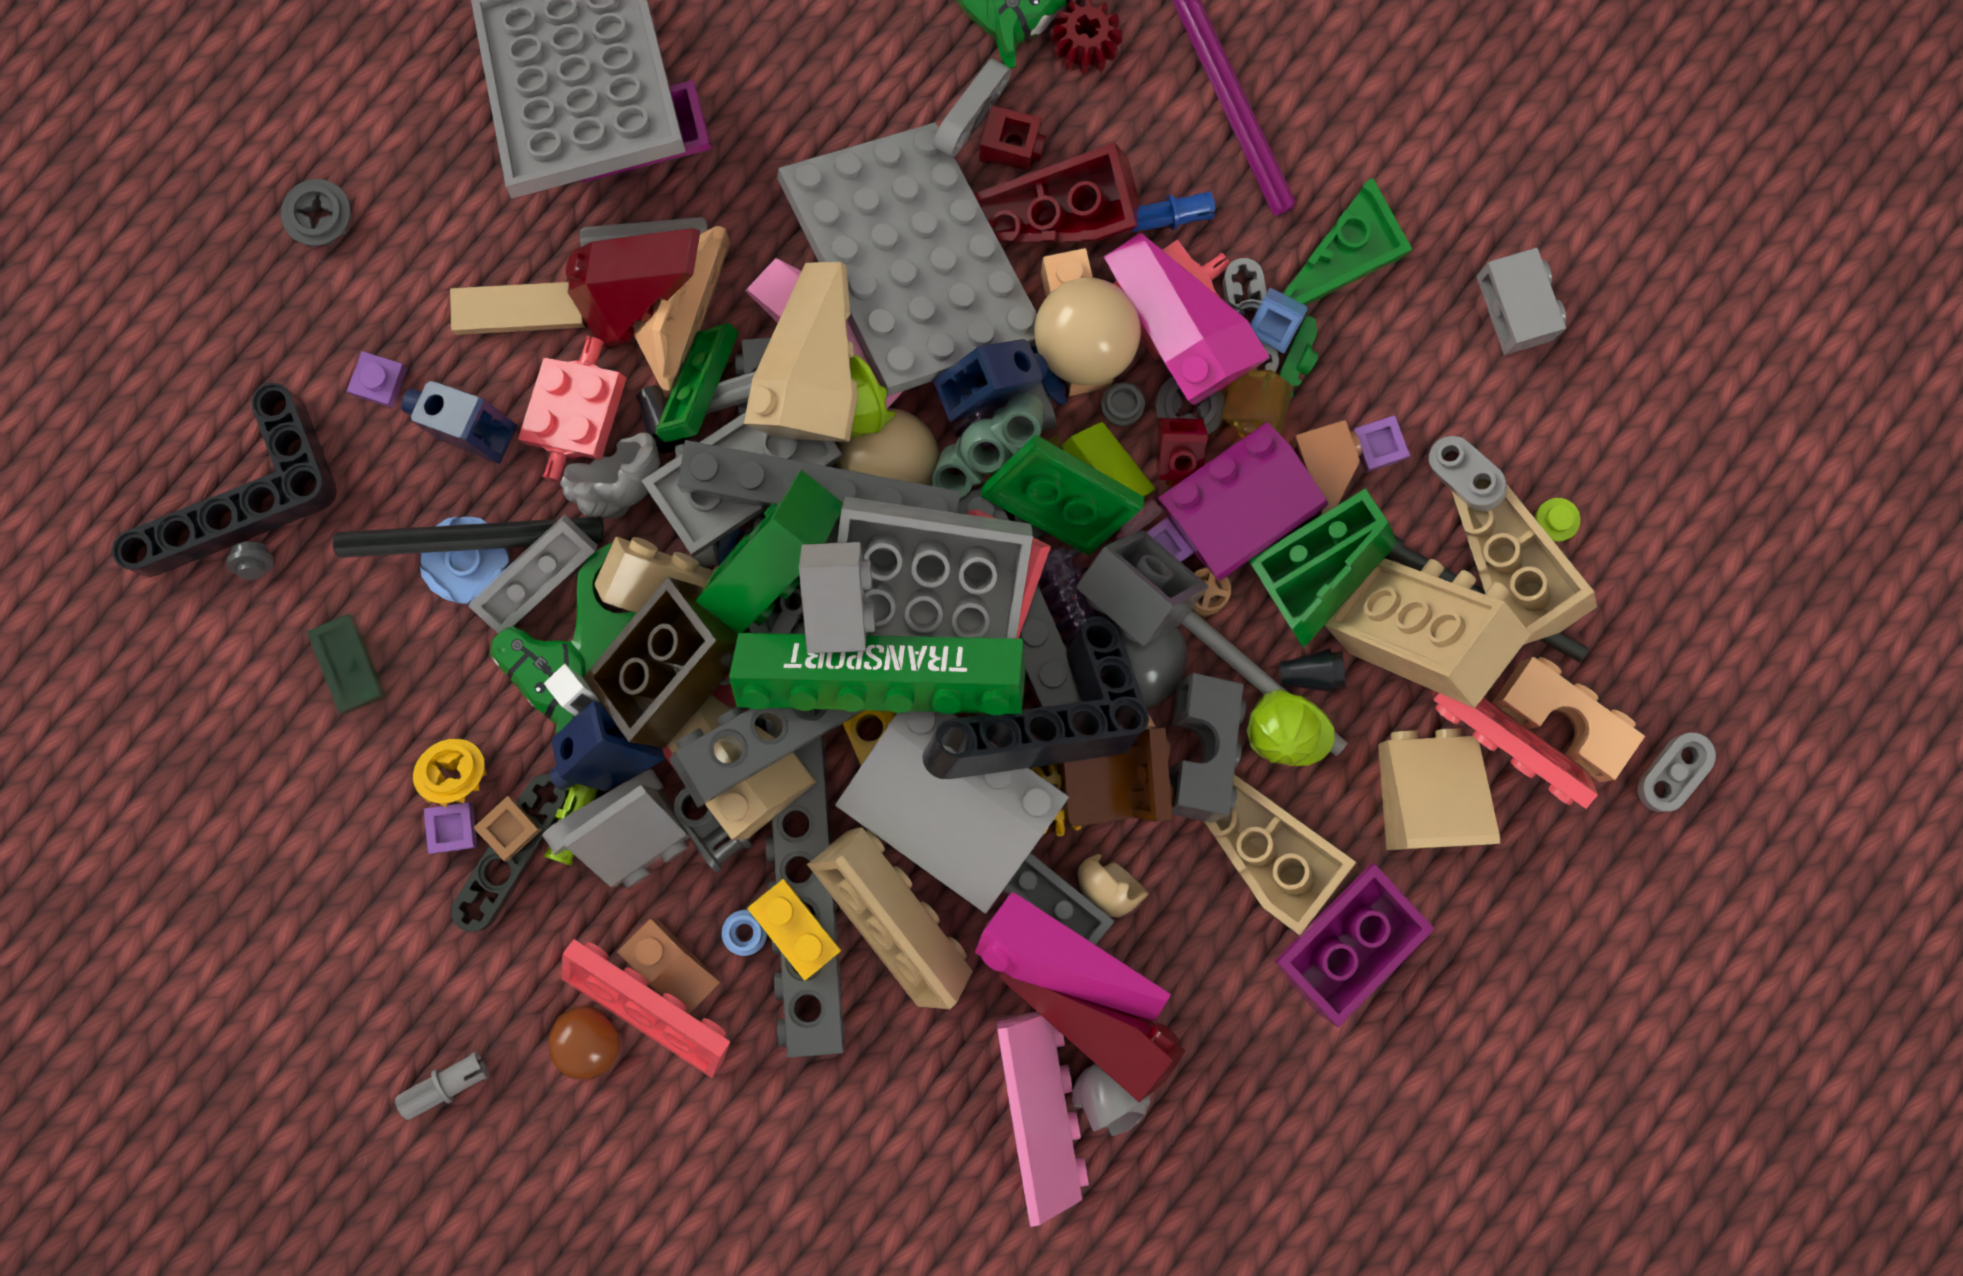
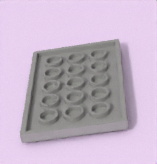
[471,0,686,199]
[777,122,1037,396]

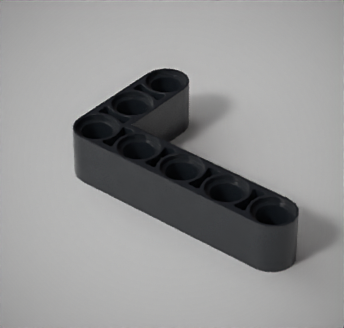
[112,382,337,577]
[922,616,1149,779]

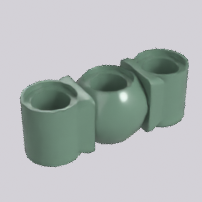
[932,393,1045,498]

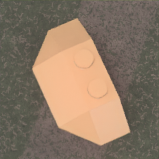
[632,226,730,400]

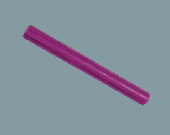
[1172,0,1295,216]

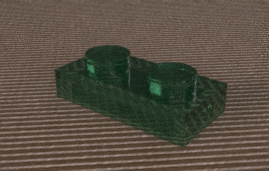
[307,614,386,714]

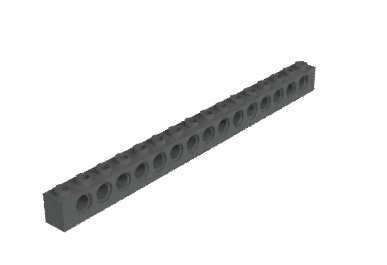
[735,338,846,1058]

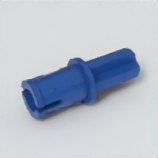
[1131,191,1215,232]

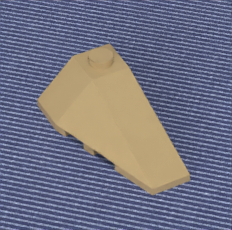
[744,262,858,442]
[1452,479,1597,645]
[668,694,817,840]
[1204,774,1361,936]

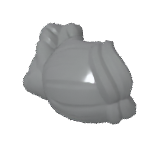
[561,432,660,519]

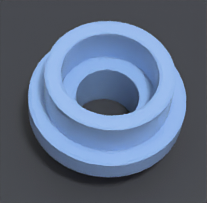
[722,910,768,956]

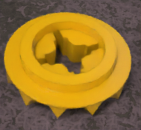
[413,739,487,808]

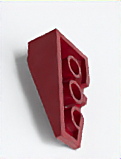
[974,142,1139,243]
[566,228,700,348]
[998,972,1185,1103]

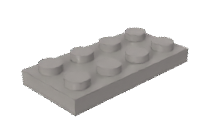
[642,412,843,557]

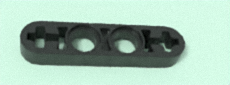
[451,774,569,932]

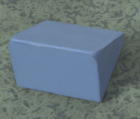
[1250,288,1308,353]

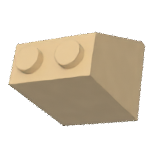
[1378,728,1500,850]

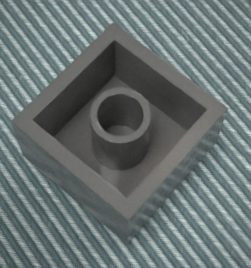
[1076,529,1209,647]

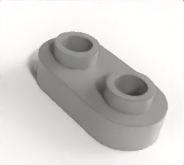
[1429,436,1507,511]
[1637,733,1716,812]

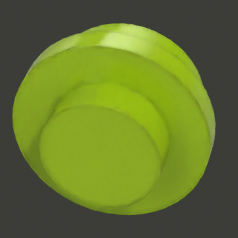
[1535,498,1581,542]

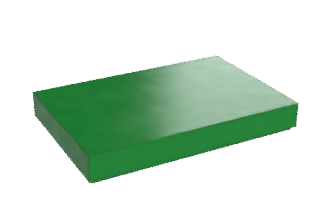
[981,434,1144,555]

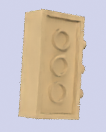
[1324,558,1531,708]

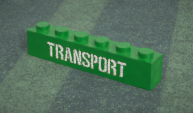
[729,633,1026,715]

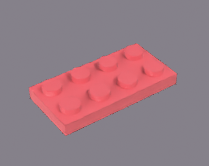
[1433,690,1598,809]
[561,939,731,1078]

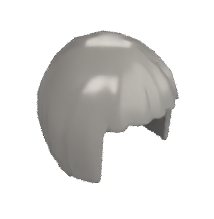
[1072,1064,1150,1136]

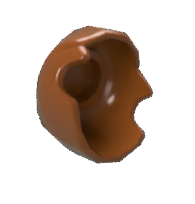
[549,1006,619,1079]

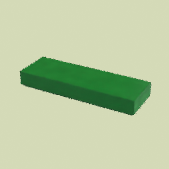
[655,323,739,442]

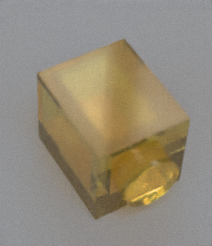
[1221,369,1293,437]

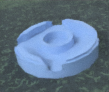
[419,516,511,605]

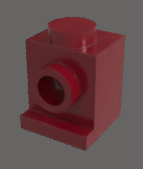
[979,105,1047,171]
[1156,418,1208,488]

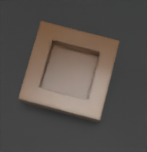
[473,796,542,861]

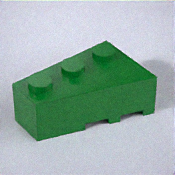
[696,469,843,634]
[1249,488,1397,648]

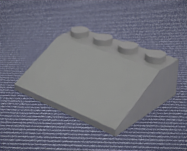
[837,497,1033,638]
[835,711,1069,914]

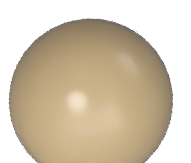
[1034,278,1141,386]
[835,408,940,486]

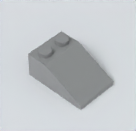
[561,785,691,889]

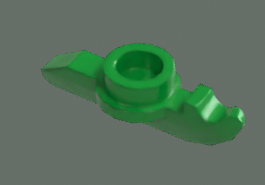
[1278,316,1318,399]

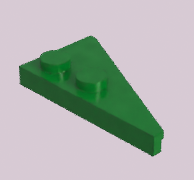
[1283,178,1412,306]

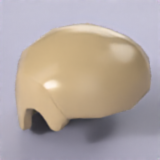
[1078,854,1148,918]

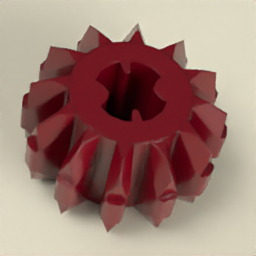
[1050,0,1123,75]

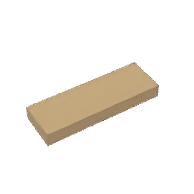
[450,282,585,335]

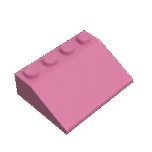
[995,1011,1089,1227]

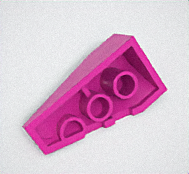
[1104,233,1270,406]
[975,891,1171,1021]

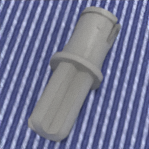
[395,1051,489,1120]

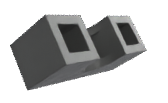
[1169,673,1246,823]

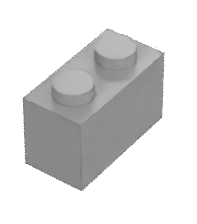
[1476,248,1566,355]
[799,542,875,653]

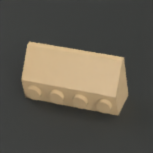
[807,827,973,1009]

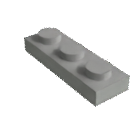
[468,514,598,633]

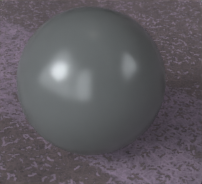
[1102,614,1188,709]

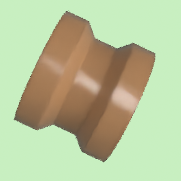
[1192,568,1231,617]

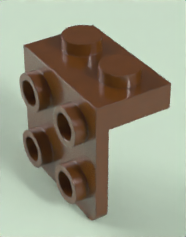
[1060,726,1174,827]

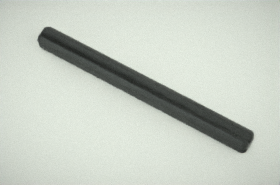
[333,517,605,558]

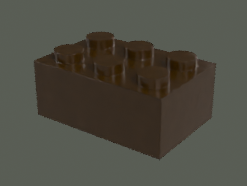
[583,577,738,748]

